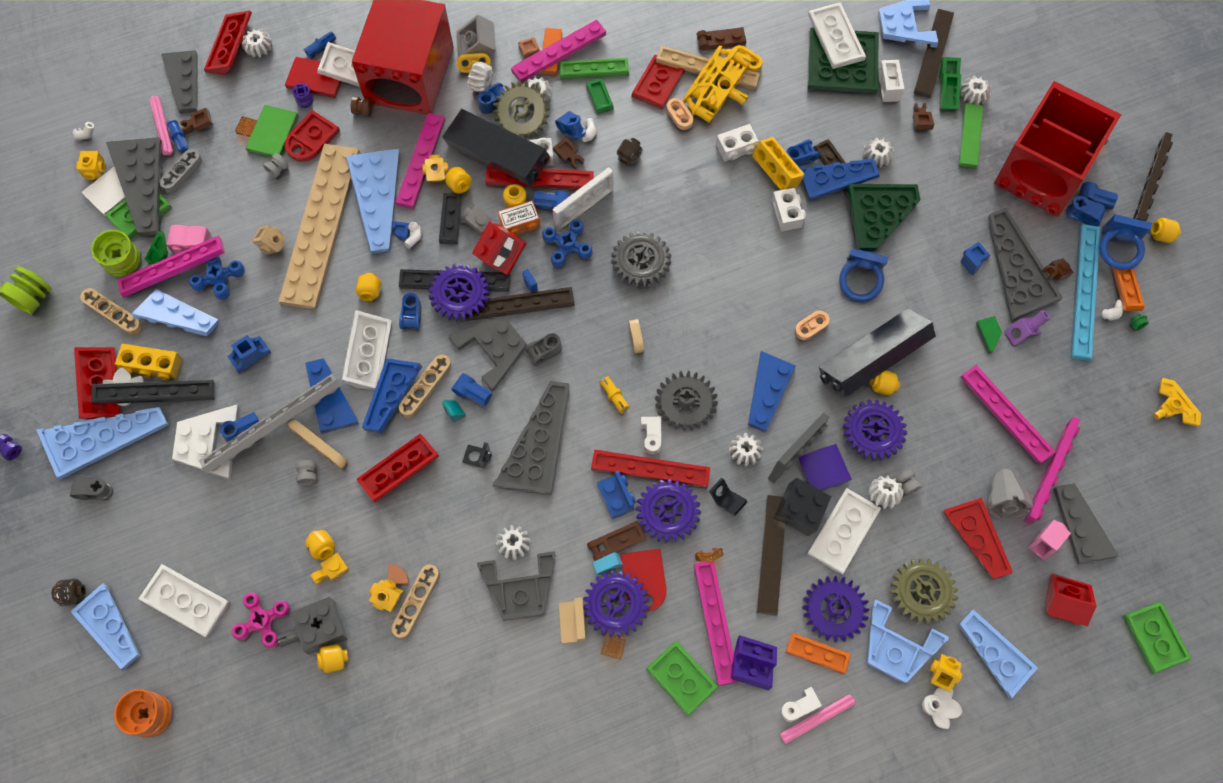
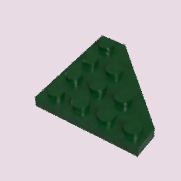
[847,184,921,251]

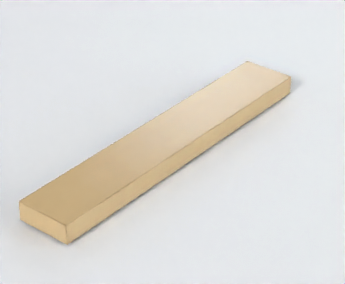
[656,45,760,90]

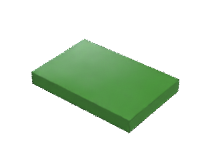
[245,105,299,157]
[105,194,172,240]
[1123,601,1191,674]
[646,641,719,716]

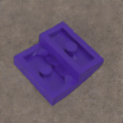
[799,444,852,491]
[731,635,777,690]

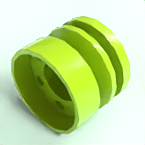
[91,230,141,277]
[0,266,52,315]

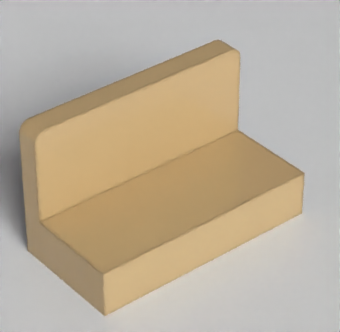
[559,597,586,644]

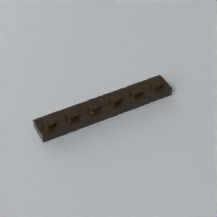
[1133,132,1173,221]

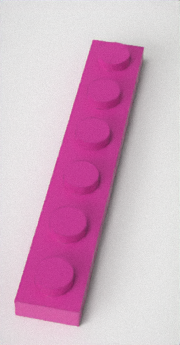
[511,19,606,83]
[396,113,445,209]
[117,235,225,297]
[960,365,1056,465]
[1023,416,1080,525]
[694,560,739,686]

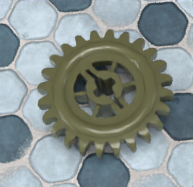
[493,81,551,138]
[890,558,958,625]

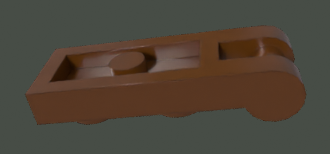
[696,27,746,51]
[587,521,646,561]

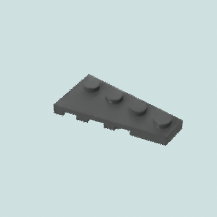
[161,50,197,114]
[768,412,830,483]
[1053,483,1119,565]

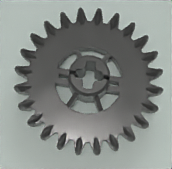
[611,231,671,287]
[655,371,718,431]

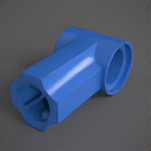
[1079,182,1118,209]
[533,190,570,211]
[451,373,493,407]
[220,412,259,442]

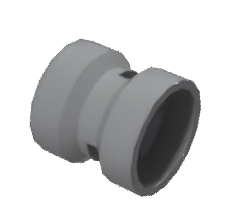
[263,153,289,178]
[296,460,317,485]
[896,469,922,496]

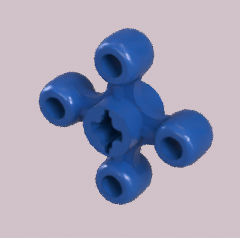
[542,219,593,268]
[189,256,245,300]

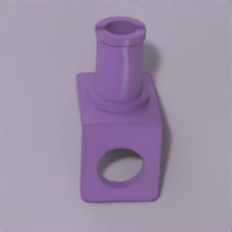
[1005,310,1050,346]

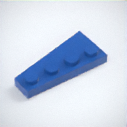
[799,159,880,201]
[748,351,796,433]
[305,358,359,434]
[362,358,423,433]

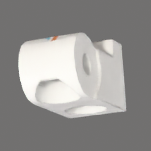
[641,416,661,455]
[781,687,822,722]

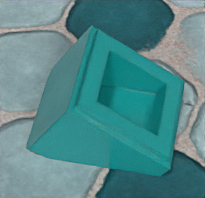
[442,400,466,423]

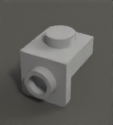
[460,205,492,234]

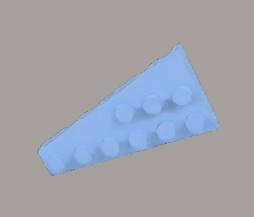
[36,407,169,480]

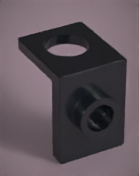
[462,442,492,469]
[709,478,747,516]

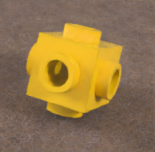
[76,151,105,180]
[422,155,449,182]
[369,579,403,612]
[930,654,963,692]

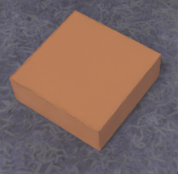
[518,37,540,59]

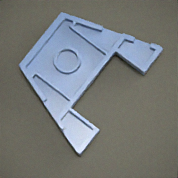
[878,0,938,47]
[867,599,949,684]

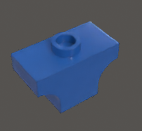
[227,335,271,373]

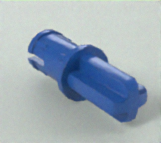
[304,31,336,58]
[167,120,189,153]

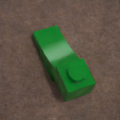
[939,57,962,111]

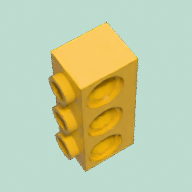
[752,137,805,190]
[115,344,183,381]

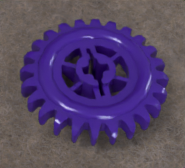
[428,264,490,321]
[843,400,907,461]
[635,479,701,543]
[583,571,650,638]
[802,575,870,643]

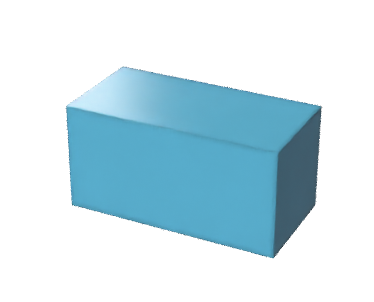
[593,552,623,575]

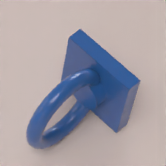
[1099,214,1152,270]
[839,248,889,302]

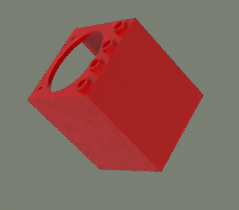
[352,0,454,115]
[994,81,1122,217]

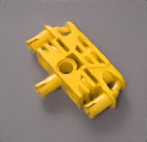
[683,46,752,124]

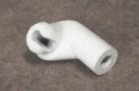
[581,118,597,142]
[72,122,94,141]
[404,222,422,249]
[1102,300,1124,321]

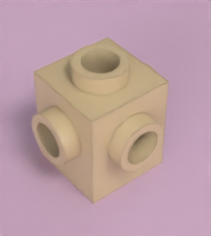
[252,225,286,254]

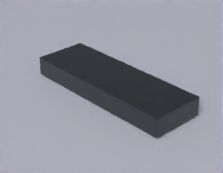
[439,193,462,244]

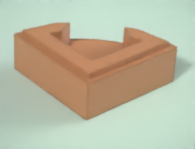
[388,564,409,585]

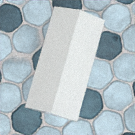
[341,310,392,390]

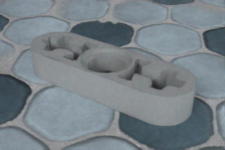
[160,149,202,193]

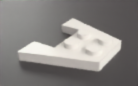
[172,405,239,480]

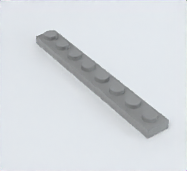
[199,374,341,474]

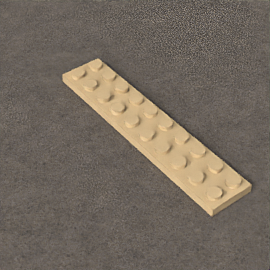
[278,144,360,310]

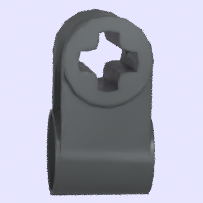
[524,333,562,366]
[70,476,113,501]

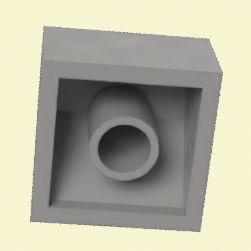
[456,15,496,61]

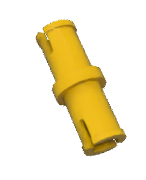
[599,376,630,413]

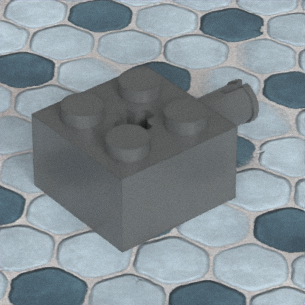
[277,597,348,655]

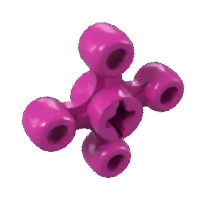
[231,593,291,649]

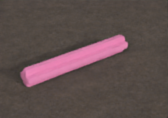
[150,96,174,156]
[780,695,855,744]

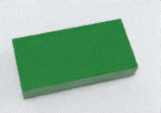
[586,78,614,114]

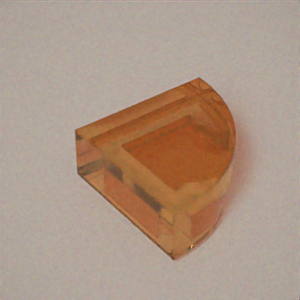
[695,548,723,562]

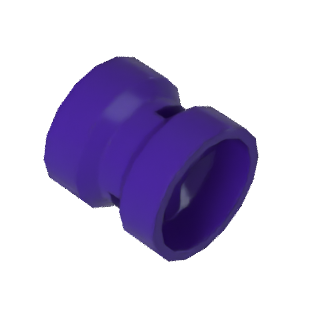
[292,83,313,108]
[0,434,22,461]

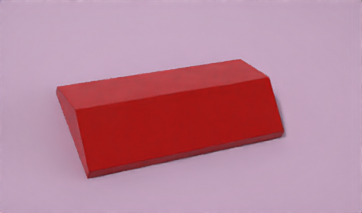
[204,10,252,75]
[74,347,120,420]
[357,433,439,503]

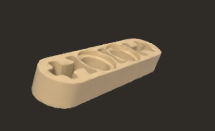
[80,288,142,335]
[399,355,451,418]
[285,417,348,470]
[392,564,440,639]

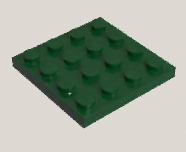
[807,28,879,94]

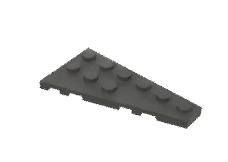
[106,137,162,236]
[988,208,1063,321]
[493,381,569,495]

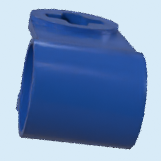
[478,82,506,114]
[555,111,586,139]
[786,139,820,167]
[1066,196,1106,227]
[399,292,422,330]

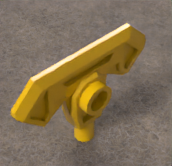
[1153,378,1201,427]

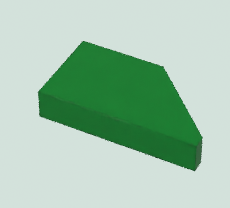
[144,231,168,265]
[976,316,1002,354]

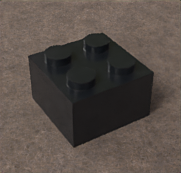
[774,478,832,536]

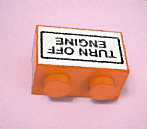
[498,201,540,236]

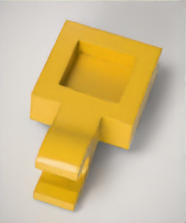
[310,552,349,585]

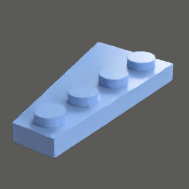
[132,289,219,337]
[71,583,140,670]
[958,610,1038,699]

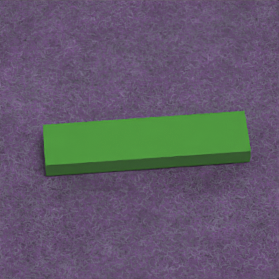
[559,58,629,80]
[959,103,983,169]

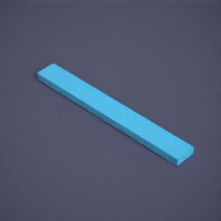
[1071,224,1100,361]

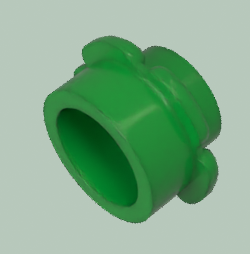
[1130,314,1149,331]

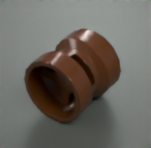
[350,96,373,116]

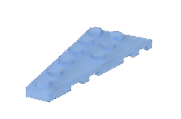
[346,149,399,254]

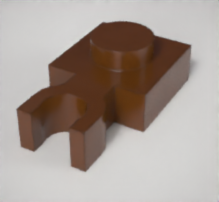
[912,103,935,130]
[180,108,213,134]
[553,137,584,170]
[1042,258,1074,280]

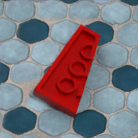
[943,498,1013,580]

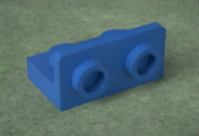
[597,471,636,519]

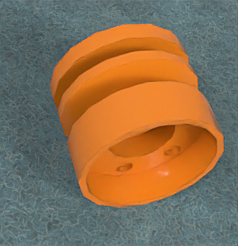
[114,689,173,737]

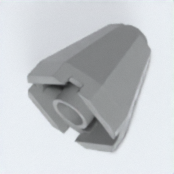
[987,468,1033,519]

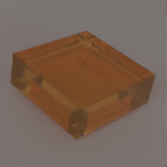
[235,116,257,137]
[601,634,626,660]

